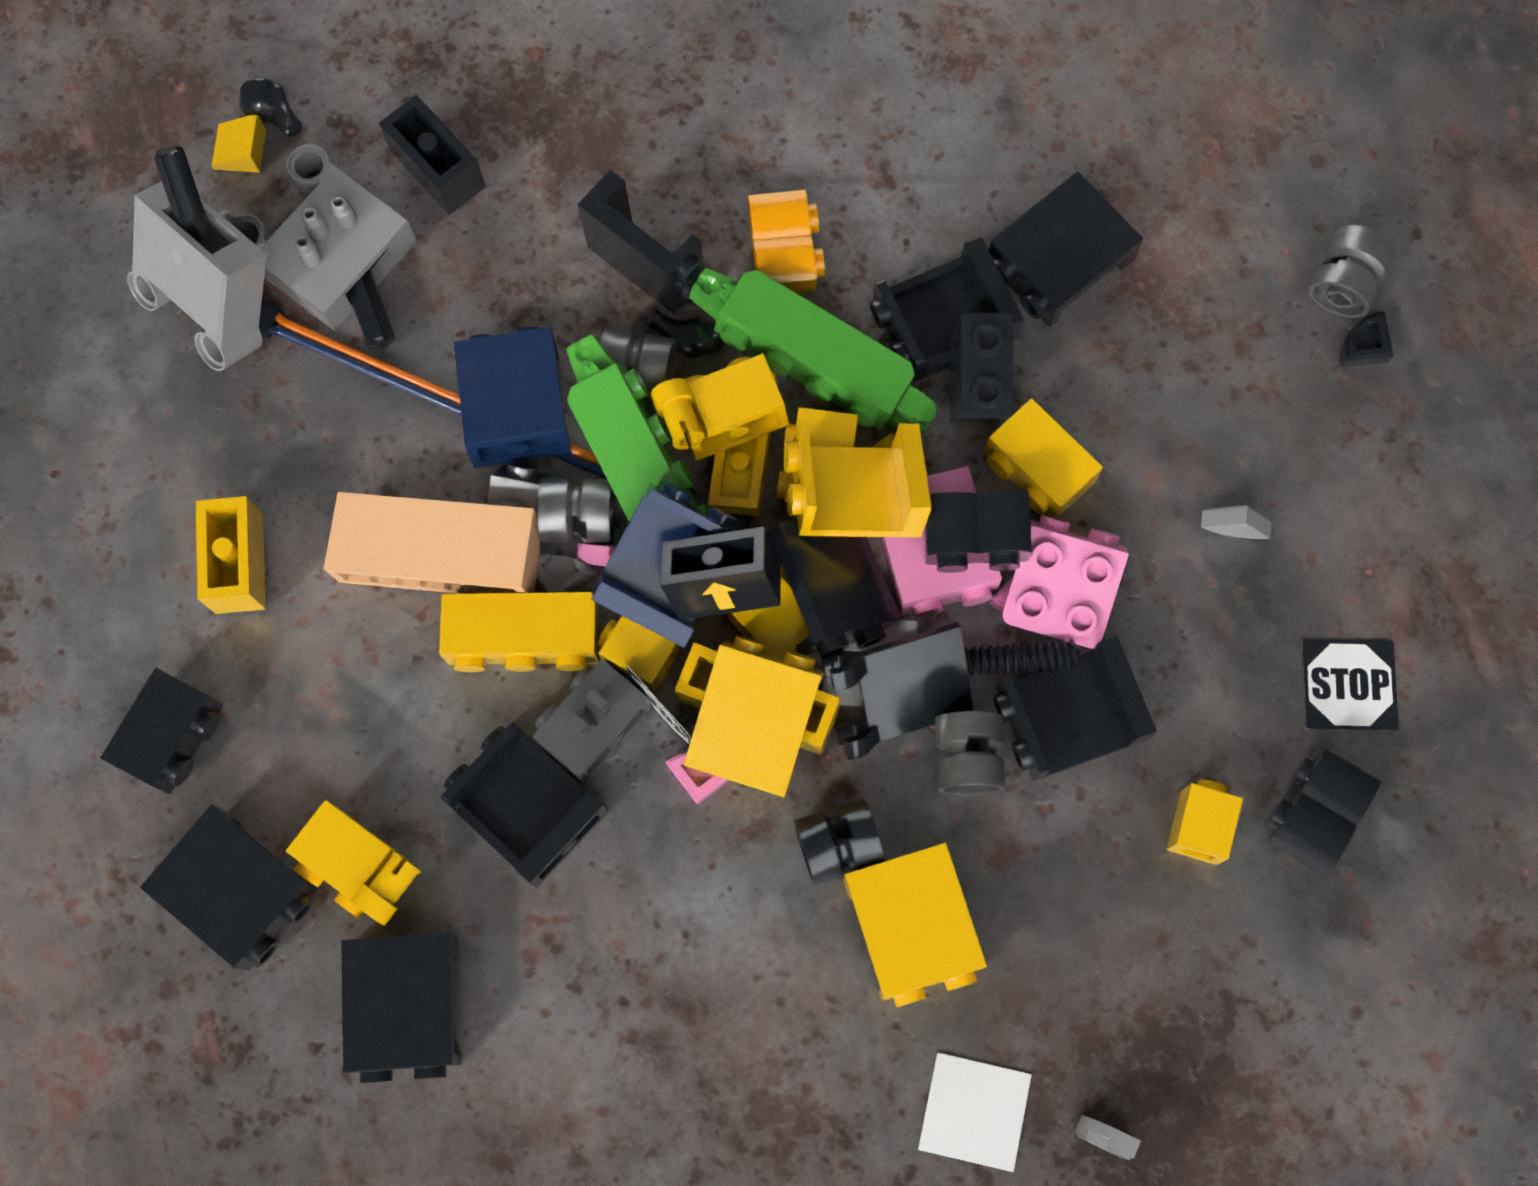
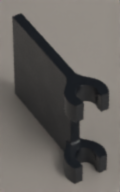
[821,622,973,760]

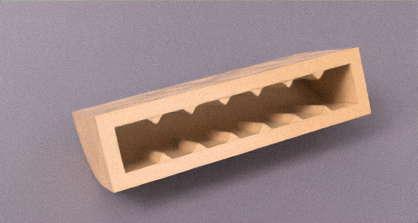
[323,492,540,594]

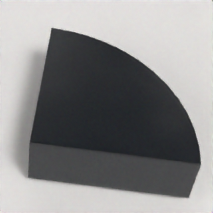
[1340,311,1394,368]

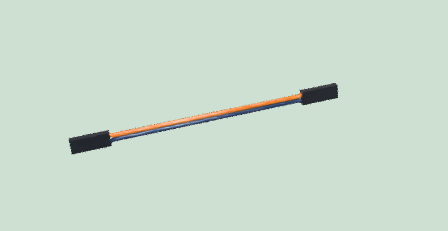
[259,300,751,530]

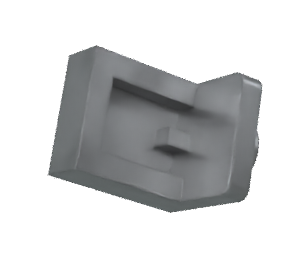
[487,461,550,518]

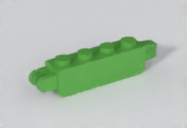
[689,268,938,435]
[566,335,709,521]

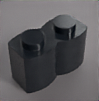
[924,490,1032,573]
[1266,748,1381,875]

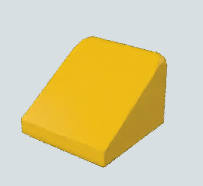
[212,115,267,173]

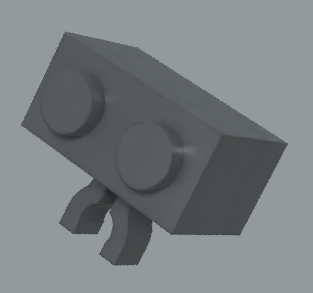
[532,659,652,785]

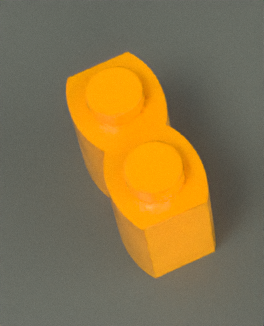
[748,190,825,294]

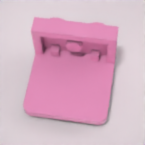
[1003,514,1129,648]

